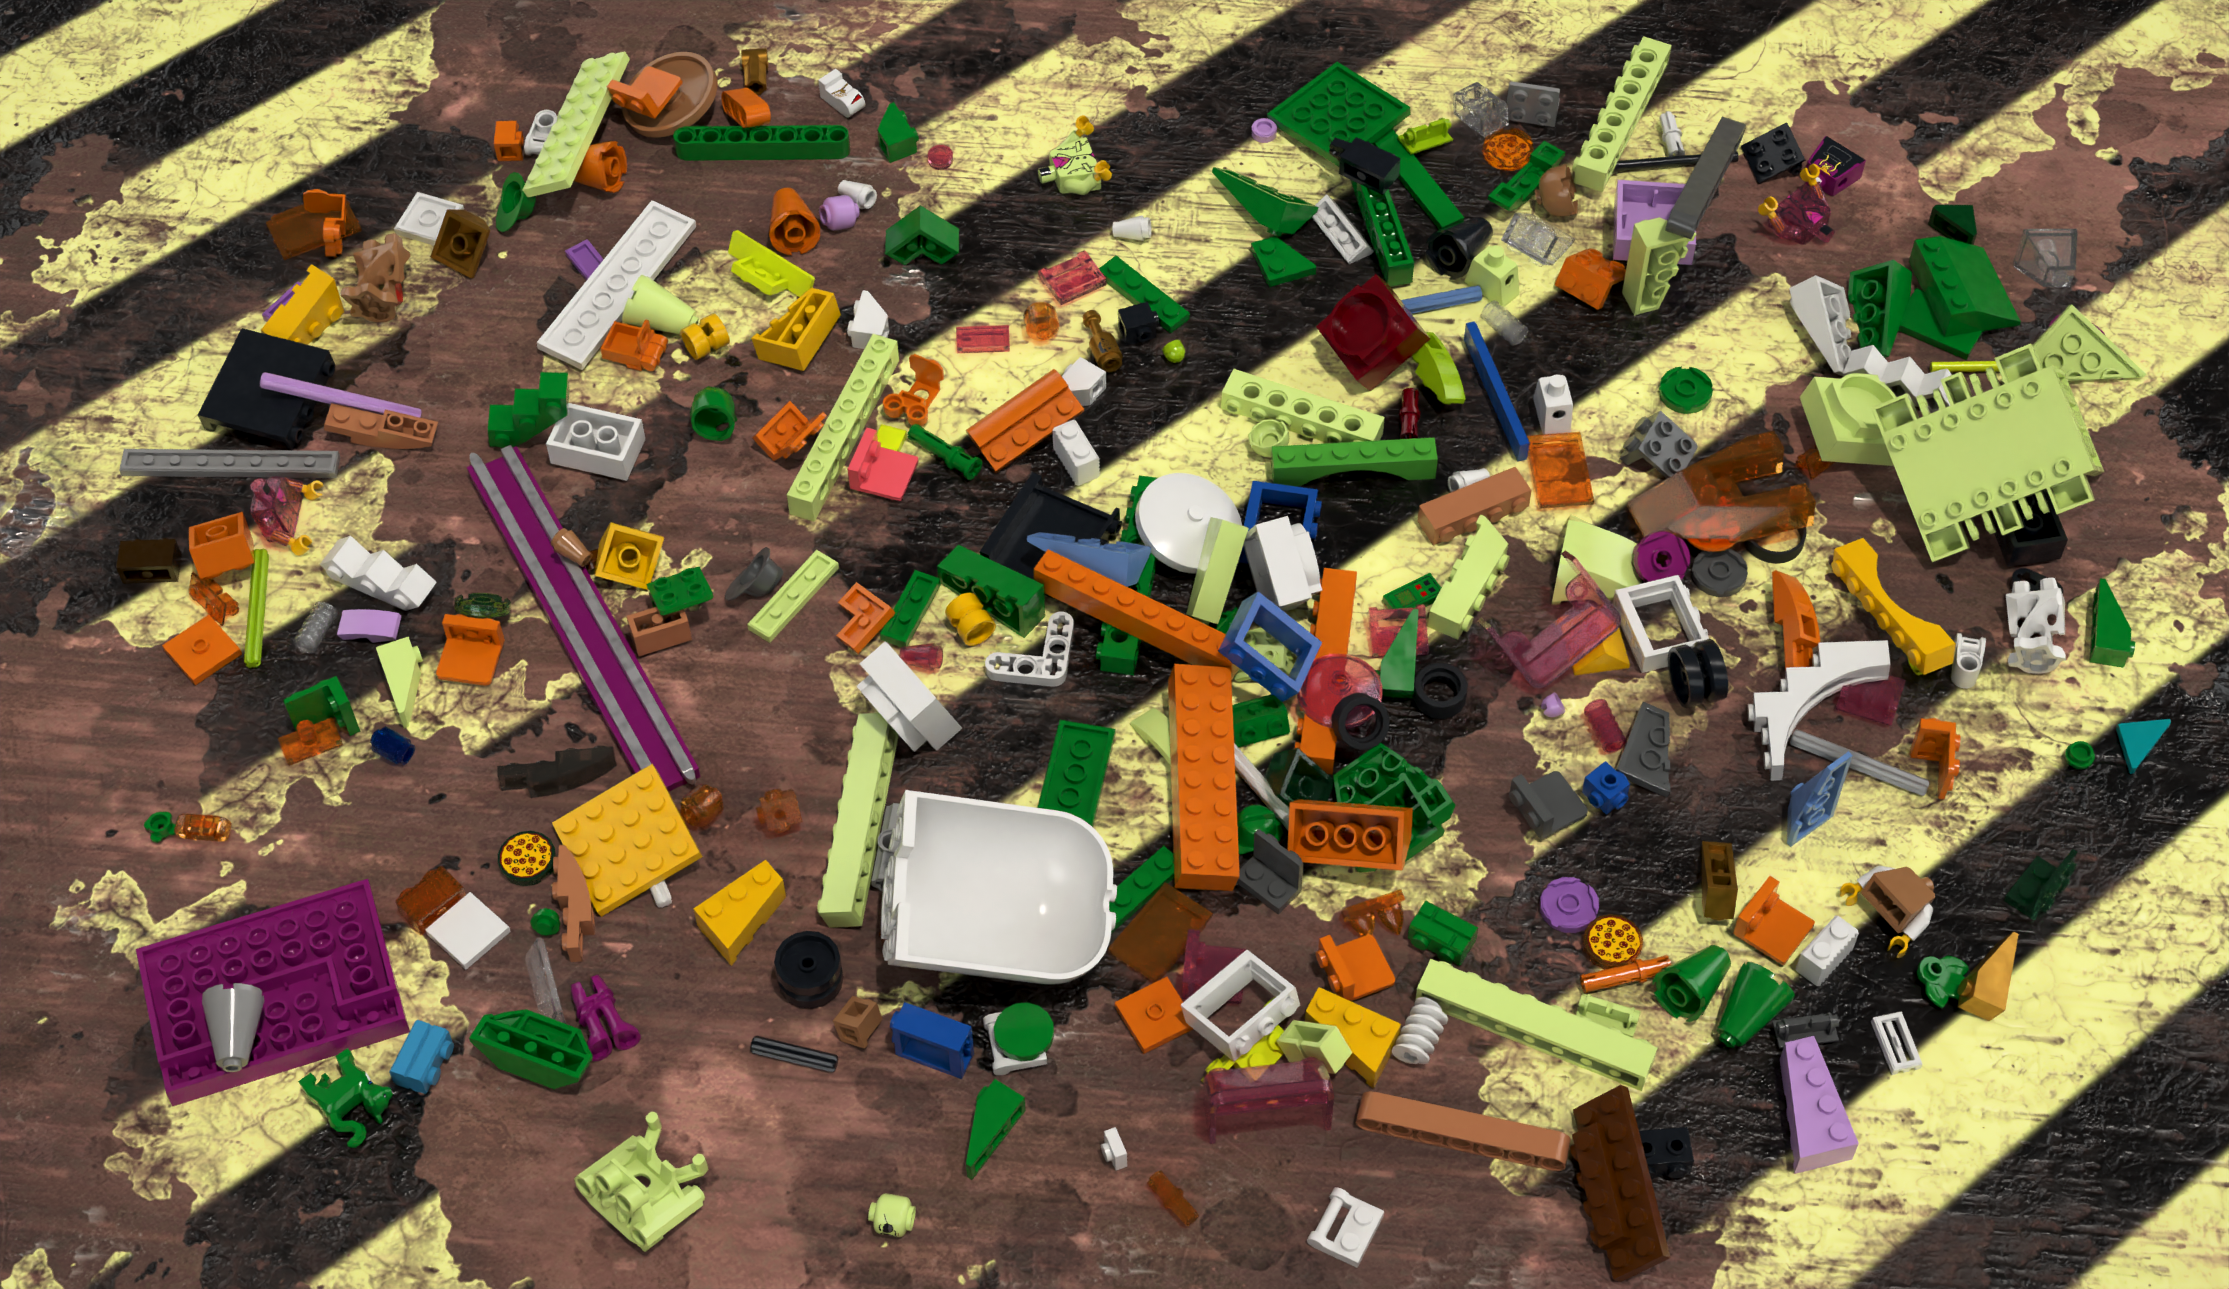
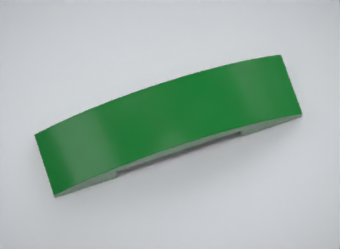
[1488,141,1565,211]

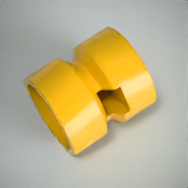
[680,313,730,360]
[945,593,996,646]

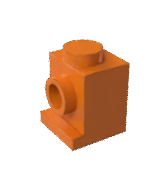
[494,121,524,161]

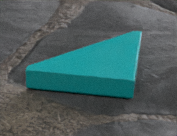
[2116,719,2171,774]

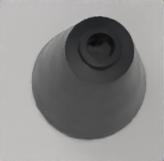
[1426,217,1493,279]

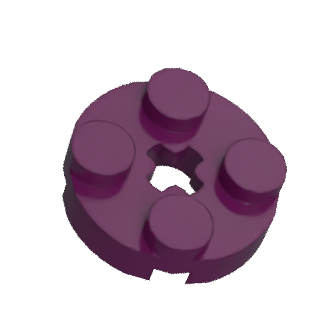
[1633,531,1690,583]

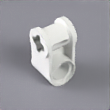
[524,110,558,156]
[1951,633,1986,689]

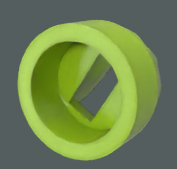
[1162,340,1185,363]

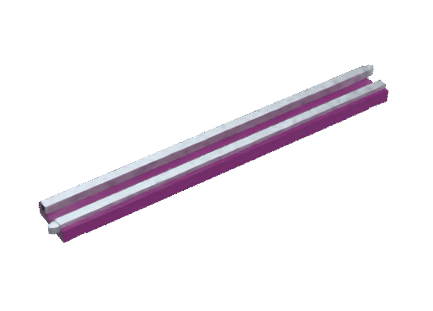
[467,445,701,792]

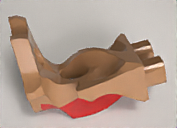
[341,233,411,322]

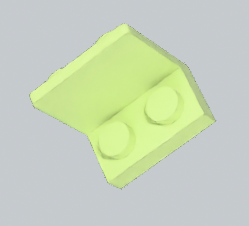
[1234,627,1298,682]

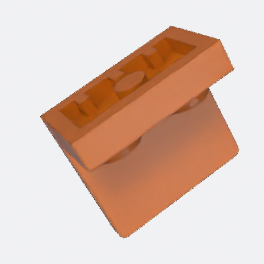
[1733,876,1815,965]

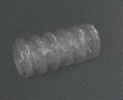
[1481,300,1528,346]
[293,601,338,653]

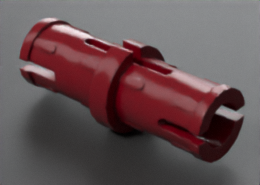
[1399,388,1420,439]

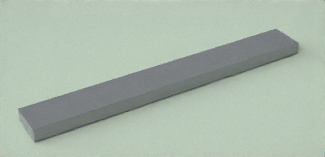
[119,449,340,478]

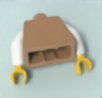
[1840,866,1935,958]

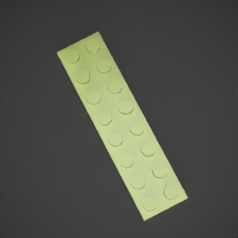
[523,51,630,198]

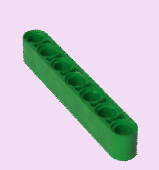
[673,125,851,161]

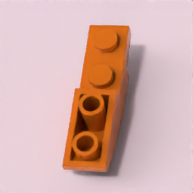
[1772,570,1820,670]

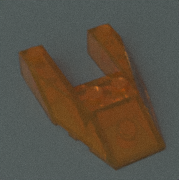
[1627,431,1816,543]

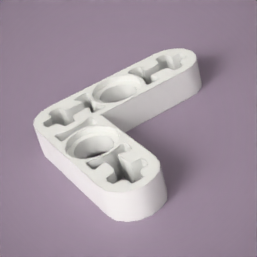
[985,612,1074,687]

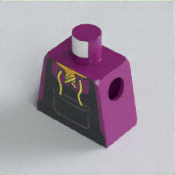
[1804,136,1866,196]

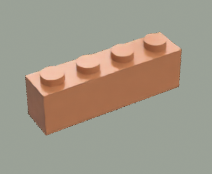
[1417,467,1532,545]

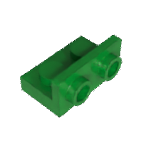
[1232,694,1290,747]

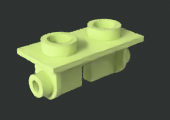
[1576,993,1641,1038]

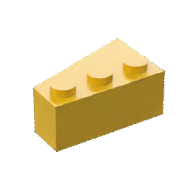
[261,264,344,345]
[751,288,841,371]
[693,860,786,966]

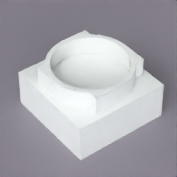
[1243,516,1322,612]
[857,641,962,752]

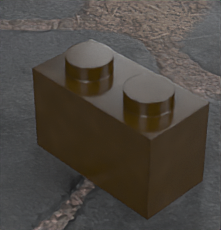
[116,538,182,584]

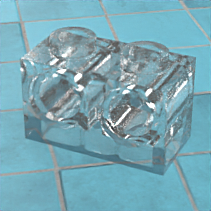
[1453,82,1509,137]

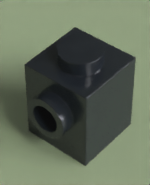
[1118,302,1160,346]

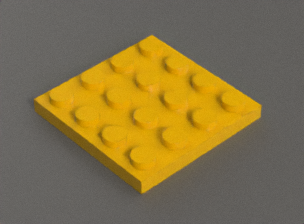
[552,764,703,917]

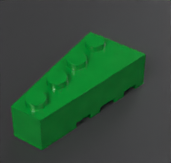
[937,545,1045,638]

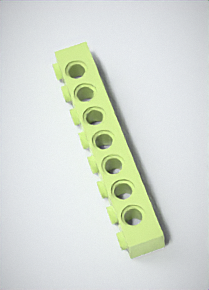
[1572,36,1672,192]
[787,334,899,522]

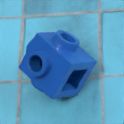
[1582,761,1630,815]

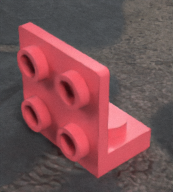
[848,427,919,501]

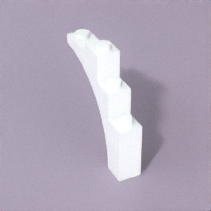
[1747,640,1890,781]

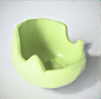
[1248,419,1290,457]

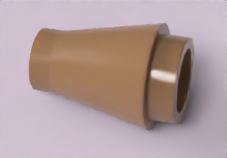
[551,528,593,567]

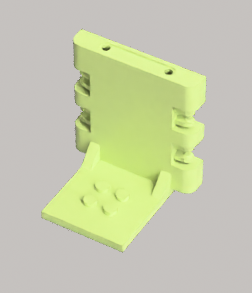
[1871,343,2104,562]

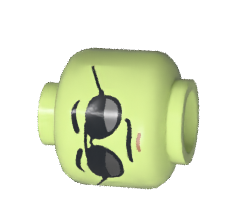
[868,1193,916,1237]

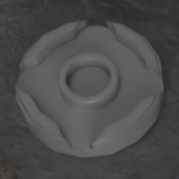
[1691,548,1748,597]

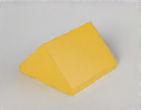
[594,522,664,590]
[1562,607,1630,676]

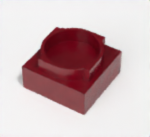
[1316,274,1431,391]

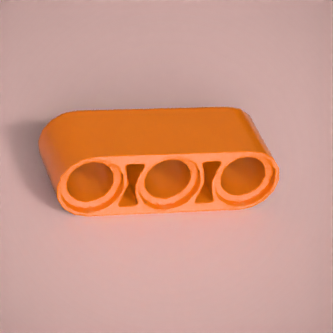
[721,87,771,128]

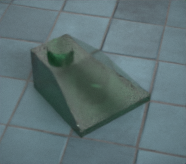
[1265,748,1334,807]

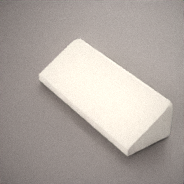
[1312,195,1374,264]

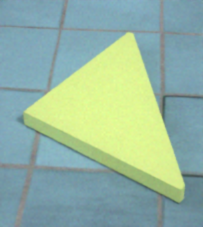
[2000,305,2146,384]

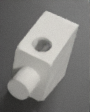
[1533,375,1573,439]

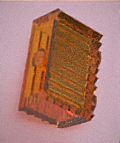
[395,866,466,935]

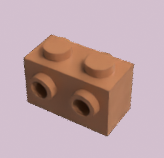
[626,607,692,657]

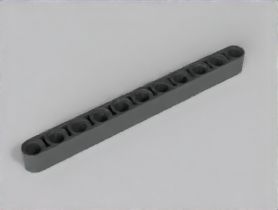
[1665,116,1747,239]

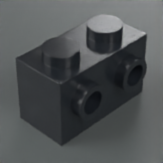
[1639,1127,1694,1180]

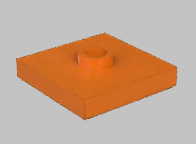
[162,615,242,685]
[1115,977,1193,1054]

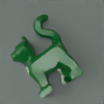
[298,1048,393,1148]

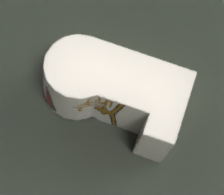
[818,69,865,118]

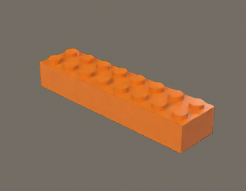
[1168,664,1240,891]

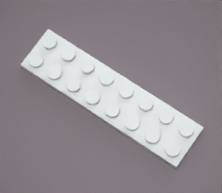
[537,200,696,370]

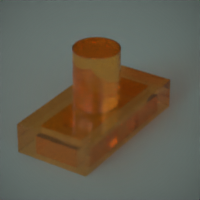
[278,718,343,766]

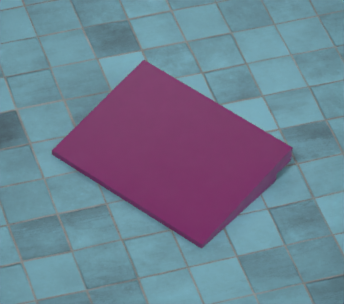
[136,879,410,1107]

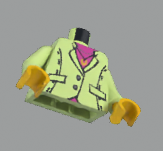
[1038,115,1112,195]

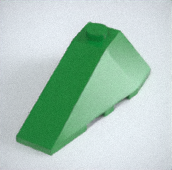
[1212,167,1319,236]
[1848,260,1912,358]

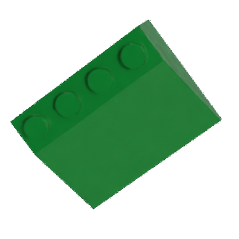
[1909,236,2021,336]

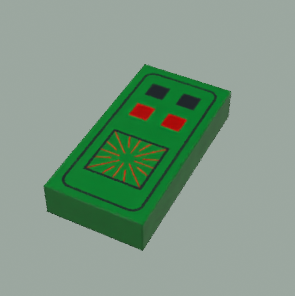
[1382,573,1441,621]

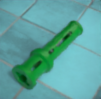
[907,424,982,480]

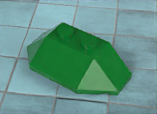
[469,1009,593,1089]

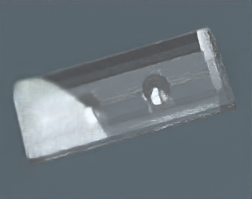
[525,937,566,1024]

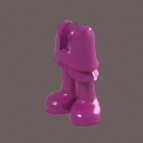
[571,975,641,1061]

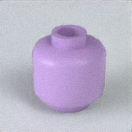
[819,195,859,231]

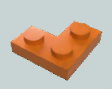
[836,582,895,654]

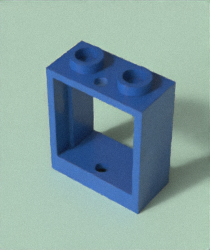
[890,1002,974,1079]

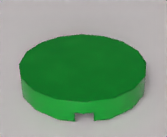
[1659,367,1713,414]
[994,1003,1054,1061]

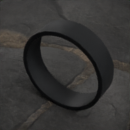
[1743,505,1807,564]

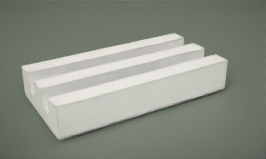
[1871,1011,1923,1075]

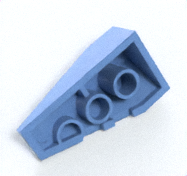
[1787,751,1853,847]

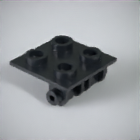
[1741,122,1806,184]

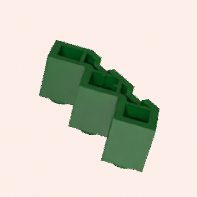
[488,372,570,448]

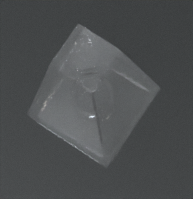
[2013,229,2078,288]

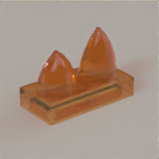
[1341,889,1405,936]

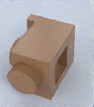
[833,996,883,1049]

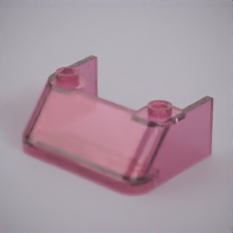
[1477,550,1621,688]
[1203,1057,1334,1144]

